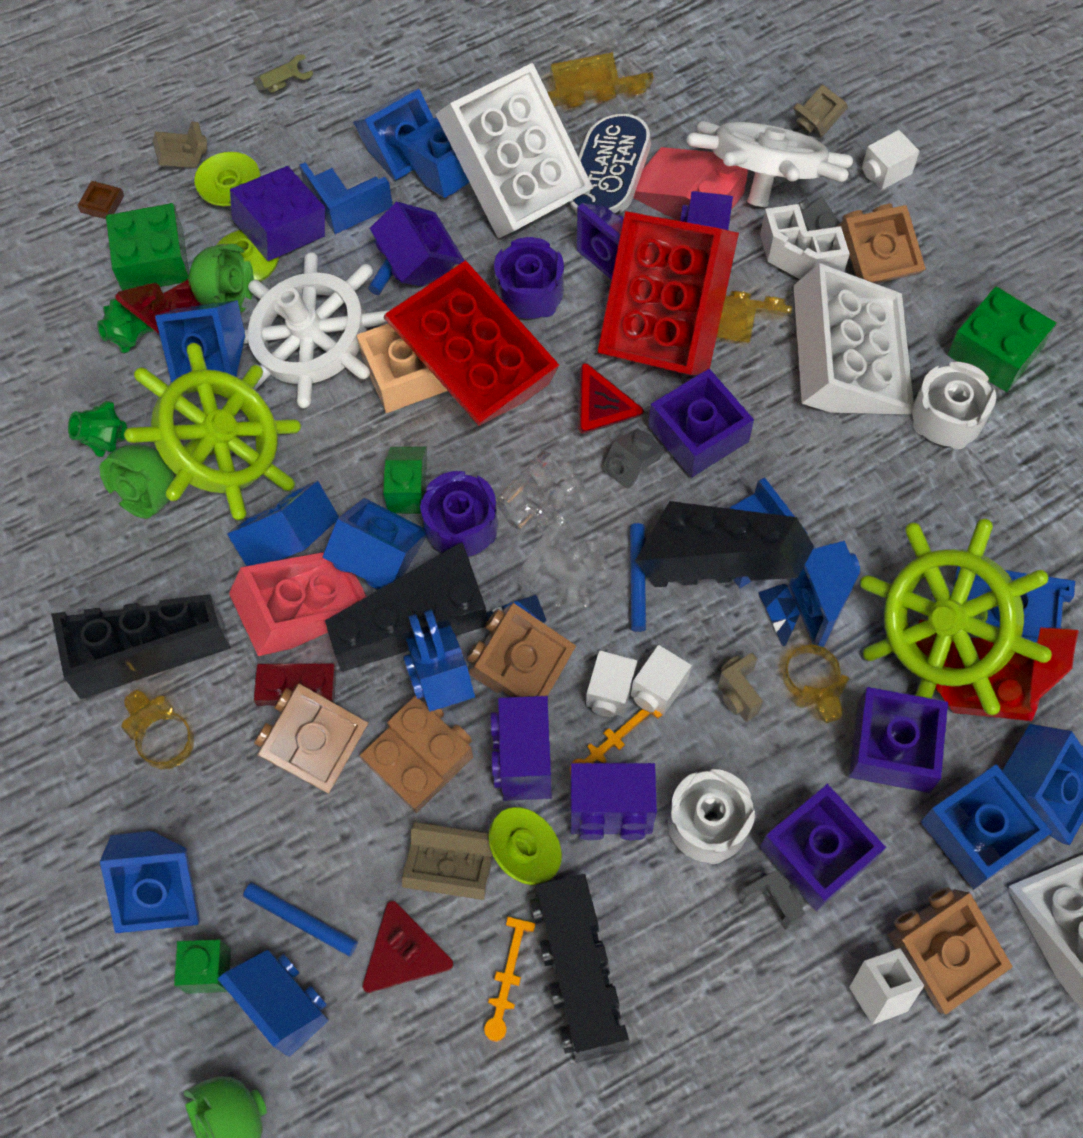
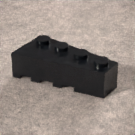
[635,501,814,587]
[325,541,487,672]
[51,594,231,699]
[530,874,629,1063]

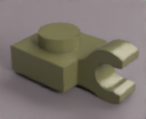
[253,54,313,93]

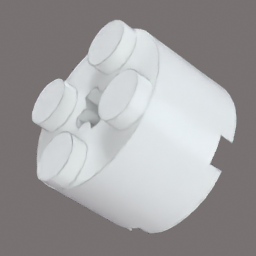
[912,362,996,449]
[668,769,755,864]

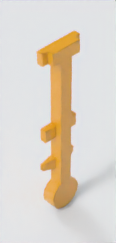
[569,709,663,775]
[484,917,535,1042]

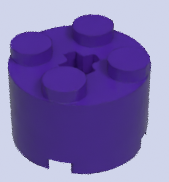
[494,237,564,319]
[420,471,498,557]

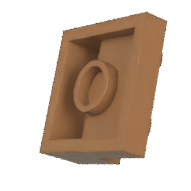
[836,203,926,284]
[466,603,576,697]
[254,684,368,794]
[360,695,473,813]
[887,887,1013,1015]

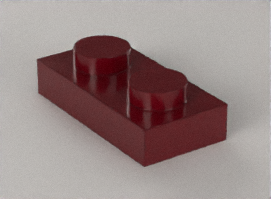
[254,663,337,706]

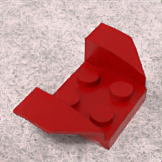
[915,619,1079,721]

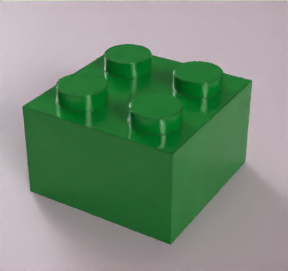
[106,203,189,291]
[947,286,1057,393]

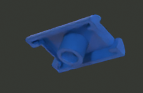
[953,566,1075,642]

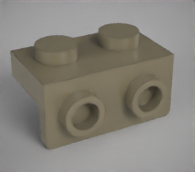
[402,822,493,900]

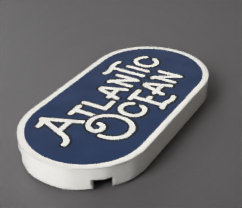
[569,114,651,214]

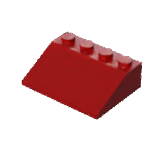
[597,211,739,375]
[384,260,559,426]

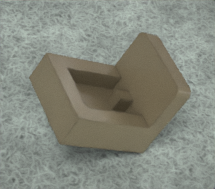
[793,84,848,138]
[153,121,207,168]
[718,652,763,722]

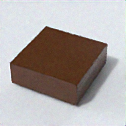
[77,181,124,219]

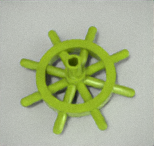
[124,343,301,521]
[860,518,1052,715]

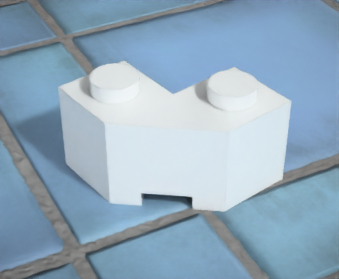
[760,204,849,279]

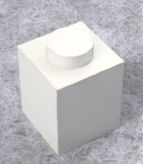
[861,130,920,190]
[630,645,692,716]
[586,650,637,717]
[849,948,924,1025]

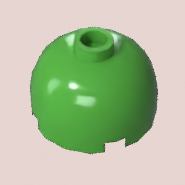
[188,244,254,313]
[99,443,175,519]
[184,1076,267,1138]

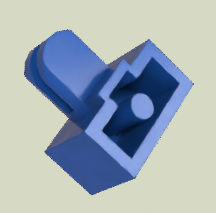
[403,609,475,712]

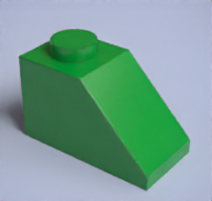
[383,446,427,514]

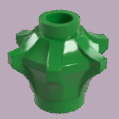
[97,298,153,353]
[68,401,127,457]

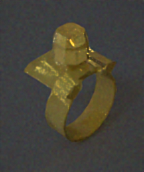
[783,645,850,723]
[121,690,194,770]

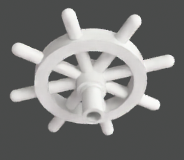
[687,121,853,207]
[244,252,390,408]

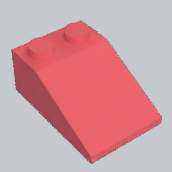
[633,147,748,221]
[229,552,367,656]

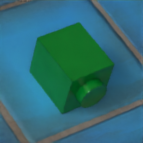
[174,940,231,994]

